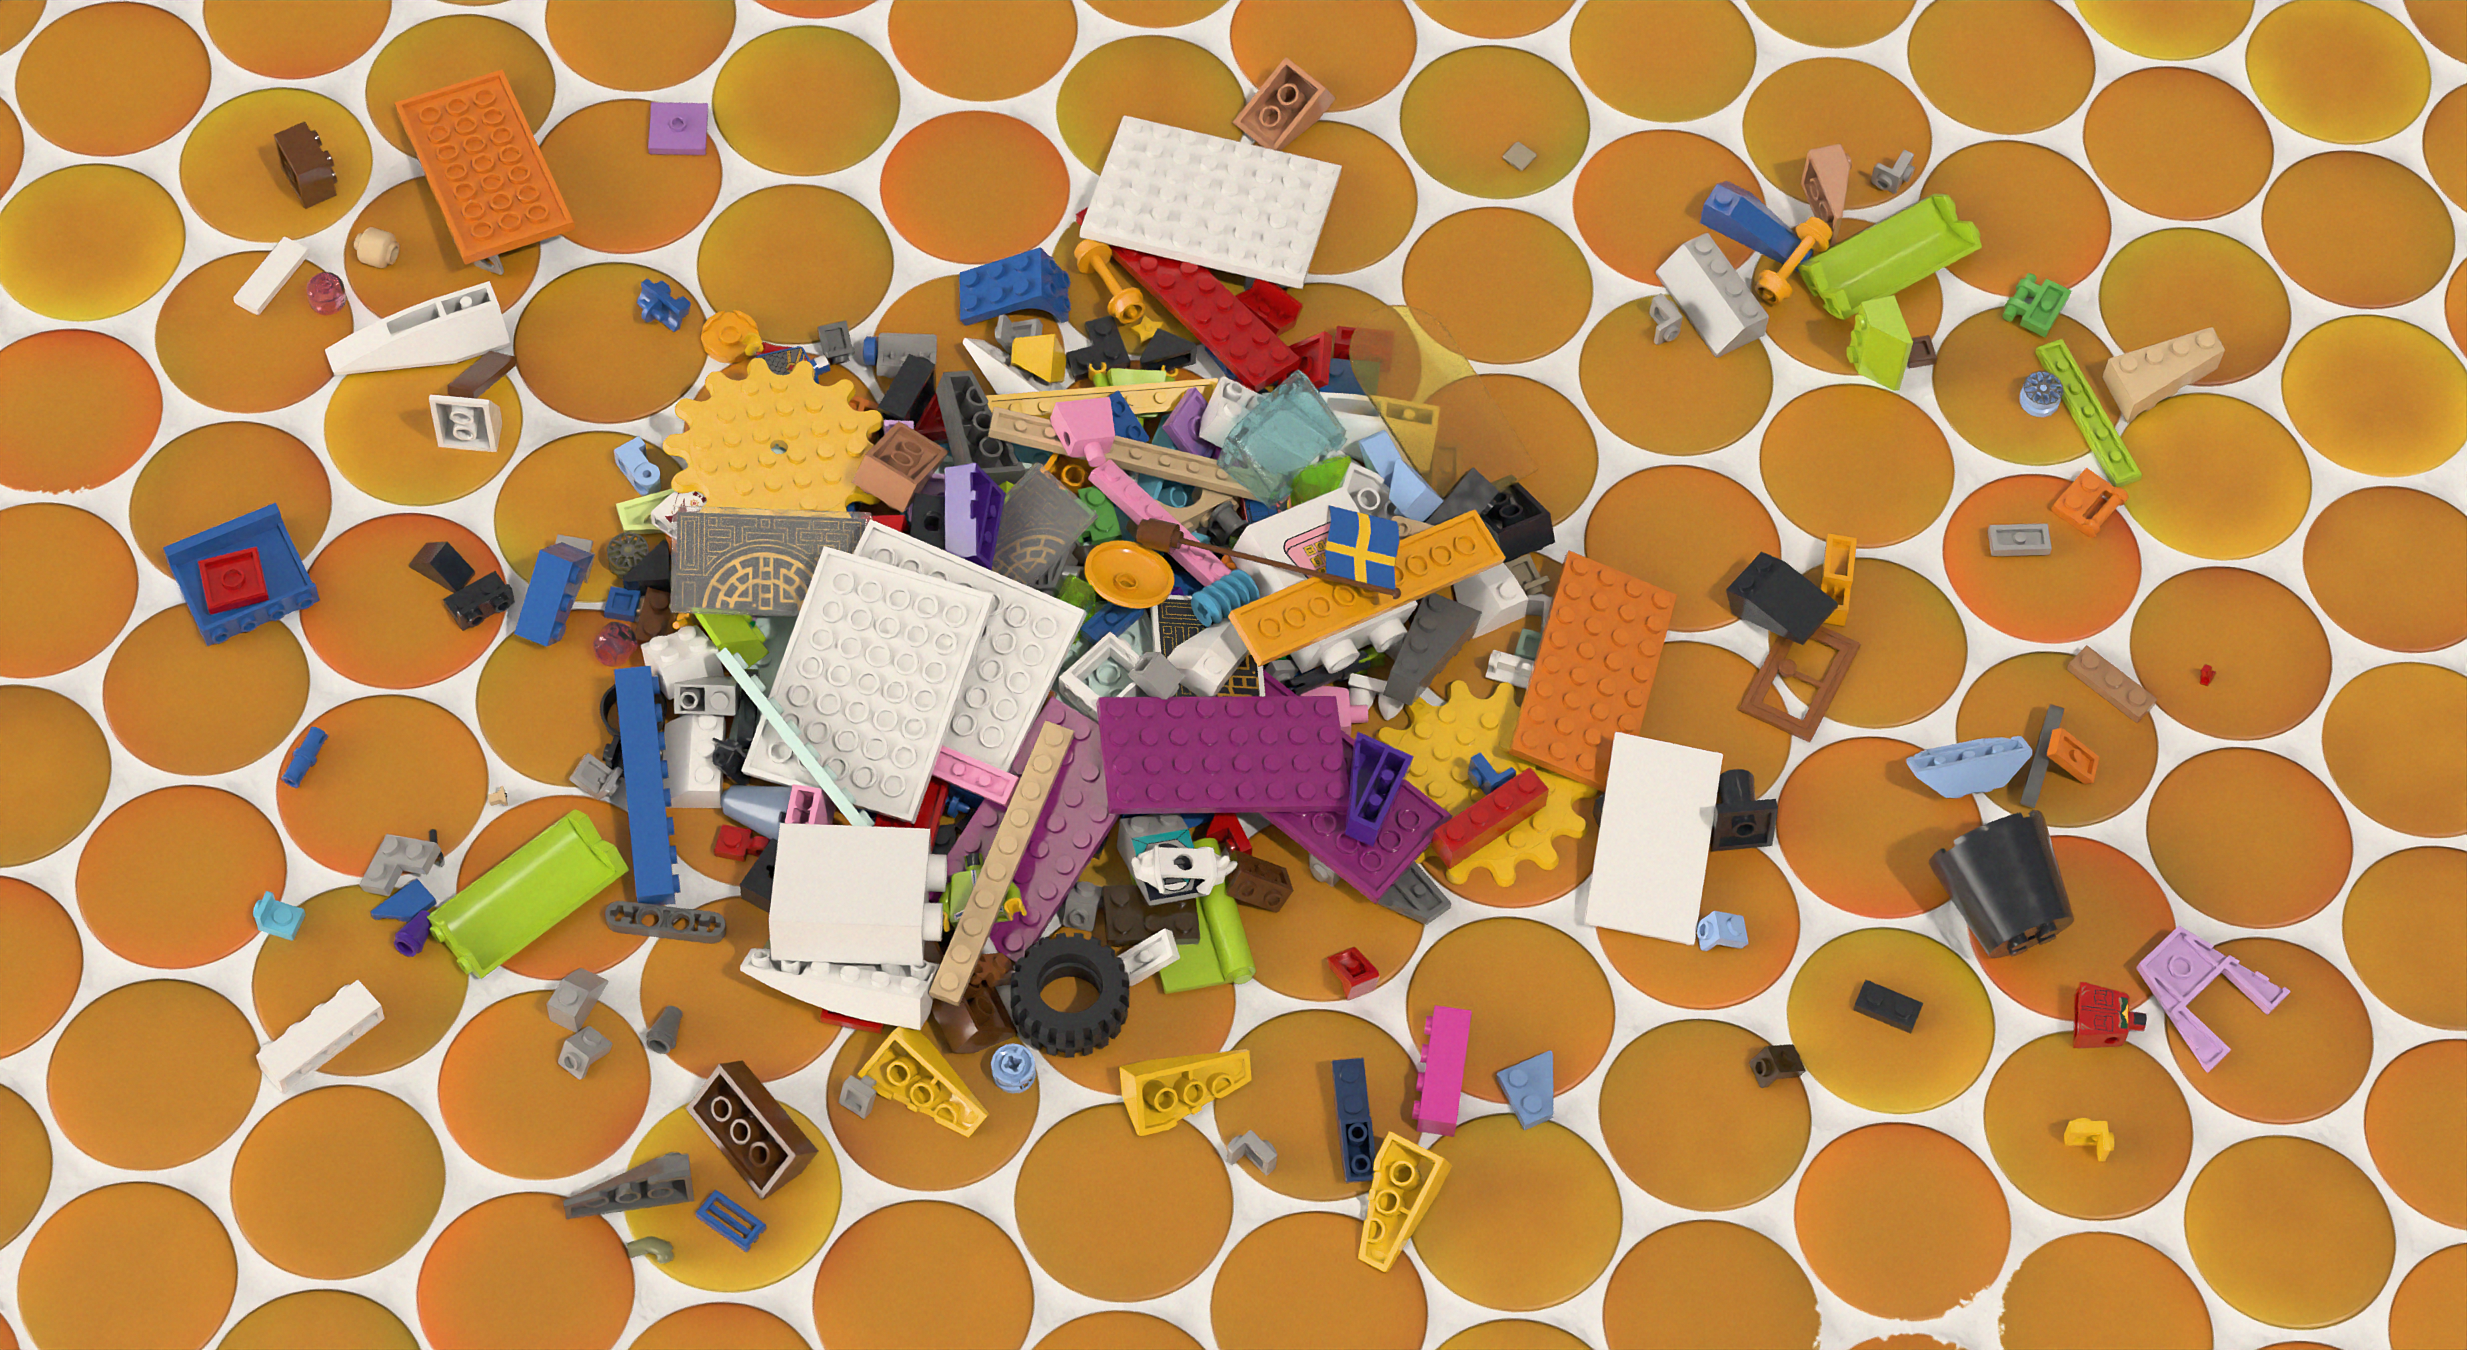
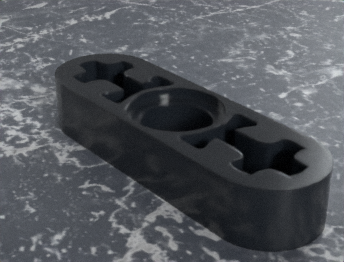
[737,669,760,750]

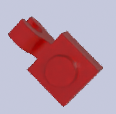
[714,824,770,862]

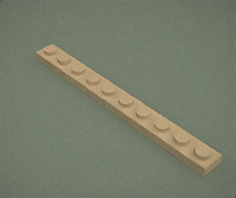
[988,407,1282,505]
[929,720,1074,1007]

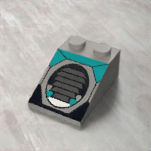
[1117,813,1207,906]

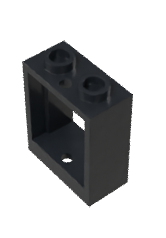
[878,354,936,439]

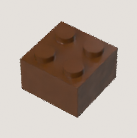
[273,121,338,209]

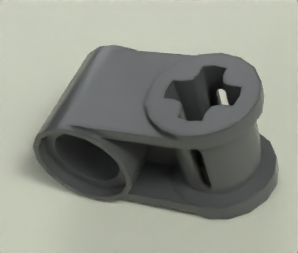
[1206,501,1249,547]

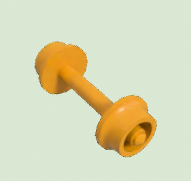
[1755,217,1833,305]
[1074,239,1145,324]

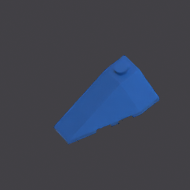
[1700,181,1814,273]

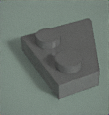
[1369,861,1451,925]

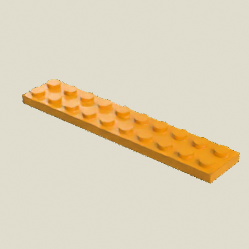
[1228,509,1506,667]

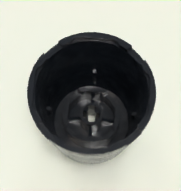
[1929,810,2075,958]

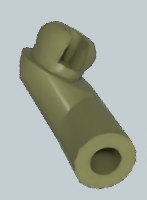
[626,1236,674,1264]

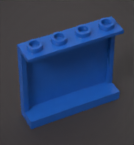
[163,502,320,646]

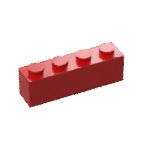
[1431,767,1549,869]

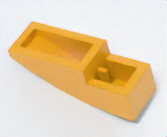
[1819,533,1857,627]

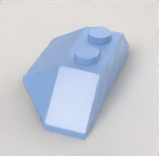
[1906,736,2032,798]

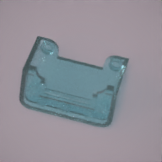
[1216,370,1347,508]

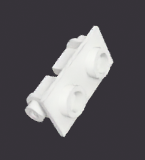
[1485,650,1534,689]

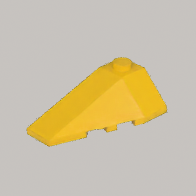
[857,1026,989,1137]
[1119,1049,1252,1136]
[1358,1131,1452,1273]

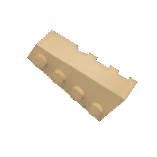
[2102,327,2225,423]

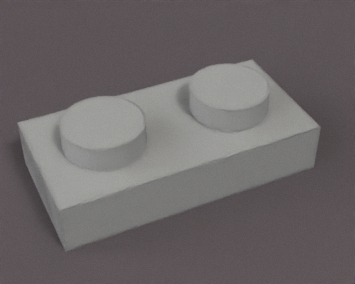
[1988,524,2052,556]

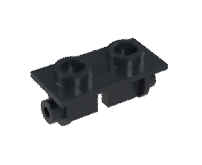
[712,738,752,786]

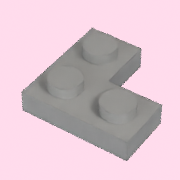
[359,834,441,896]

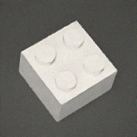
[641,625,724,700]

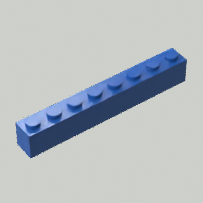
[614,665,681,905]

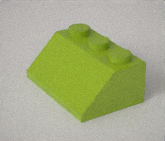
[1847,295,1913,391]
[691,608,770,669]

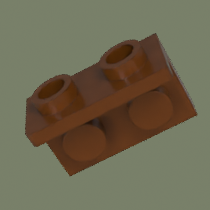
[633,587,686,646]
[1226,849,1294,913]

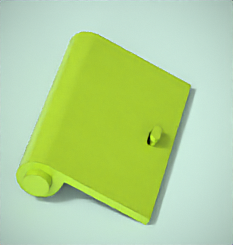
[1128,838,1256,994]

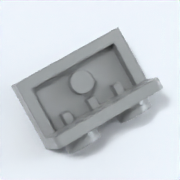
[877,333,937,378]

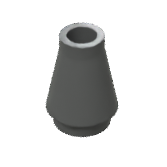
[646,1006,683,1054]

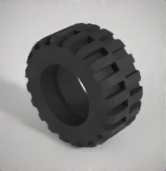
[1010,933,1130,1057]

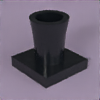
[1710,769,1778,852]

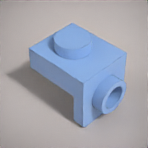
[1697,911,1749,951]

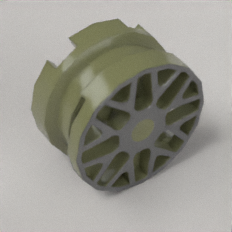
[607,532,649,579]

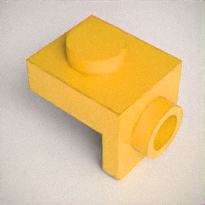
[2064,1118,2114,1162]

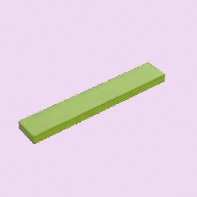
[2035,339,2142,487]

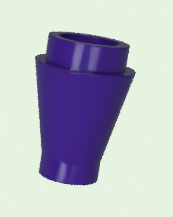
[394,910,432,957]

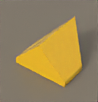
[1010,334,1067,383]

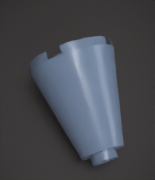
[720,785,792,841]

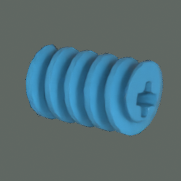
[1191,569,1259,627]

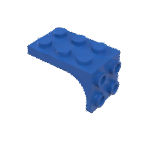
[960,247,1071,326]

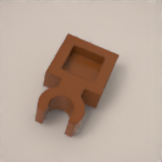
[970,953,1015,987]

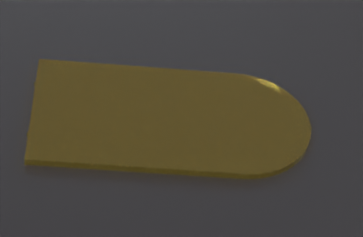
[1349,305,1539,499]

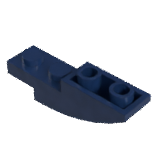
[1332,1058,1376,1183]

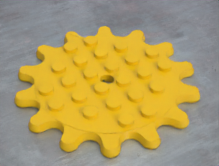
[663,358,884,519]
[1375,680,1598,887]

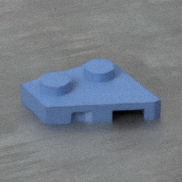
[1496,1050,1554,1130]

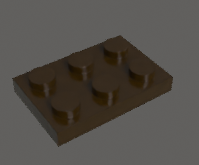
[1101,885,1200,946]

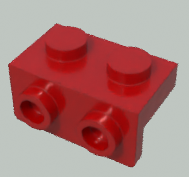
[1235,278,1303,337]

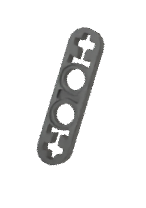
[2020,704,2064,808]
[605,901,726,944]

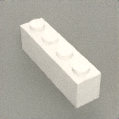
[256,980,385,1095]

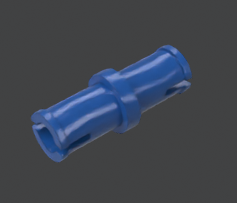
[281,726,328,788]

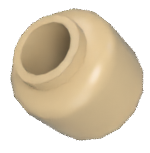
[354,227,400,268]

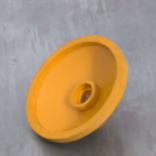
[1084,540,1174,609]

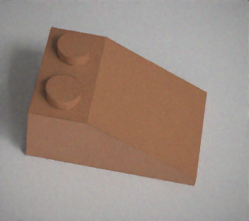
[1233,57,1336,151]
[1801,143,1852,248]
[852,421,949,513]

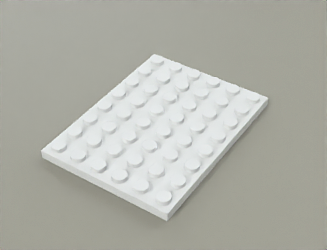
[1080,115,1342,289]
[853,519,1087,773]
[741,546,995,824]

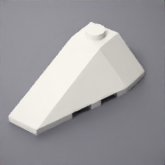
[963,338,1066,395]
[1453,563,1528,639]
[1167,618,1249,697]

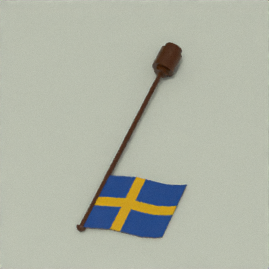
[1136,505,1401,599]

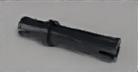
[1285,651,1371,696]

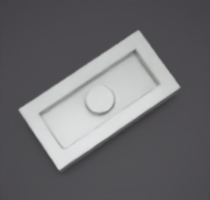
[1117,929,1180,986]

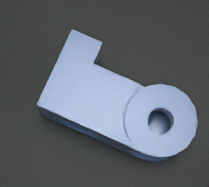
[614,436,661,496]

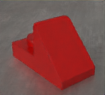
[1206,813,1253,856]
[1327,946,1380,1001]

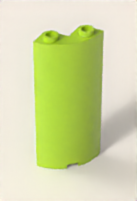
[1797,193,1982,320]
[427,809,629,979]

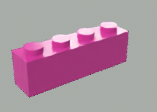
[1412,1005,1472,1137]

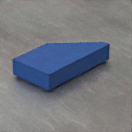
[370,878,437,922]

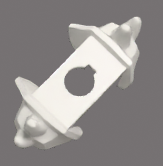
[1131,845,1238,895]

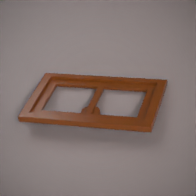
[1739,626,1861,742]

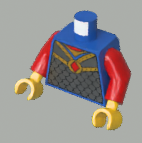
[742,333,830,384]

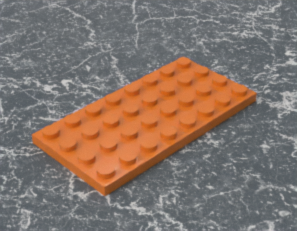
[395,69,575,265]
[1508,550,1677,792]

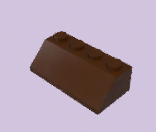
[923,929,1018,1053]
[686,1060,819,1200]

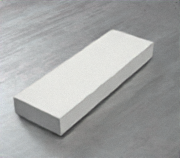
[233,236,309,316]

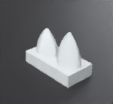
[1348,673,1404,720]

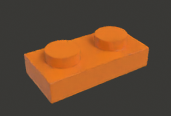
[2047,728,2100,785]

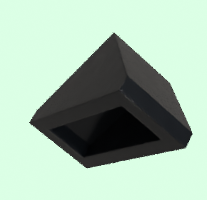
[1140,328,1197,372]
[622,540,671,596]
[409,541,475,593]

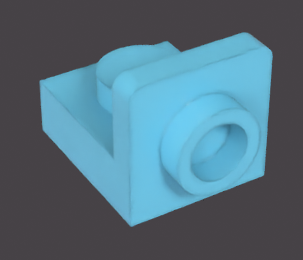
[253,891,306,941]

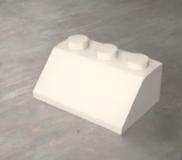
[663,714,726,808]

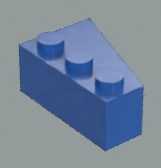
[514,542,594,647]

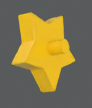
[1131,315,1163,347]

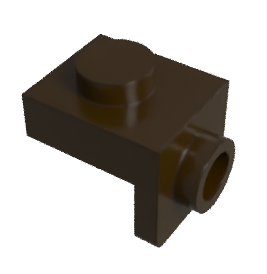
[1749,1044,1806,1088]

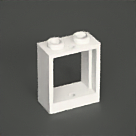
[1059,632,1144,724]

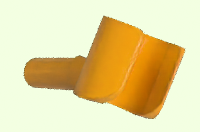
[673,610,698,629]

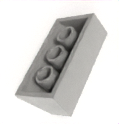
[1655,232,1769,358]

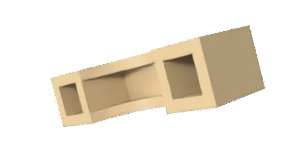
[1126,486,1241,541]

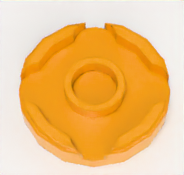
[701,310,759,364]

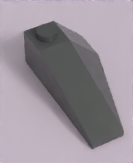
[563,1152,694,1219]

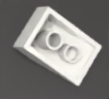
[429,395,502,452]

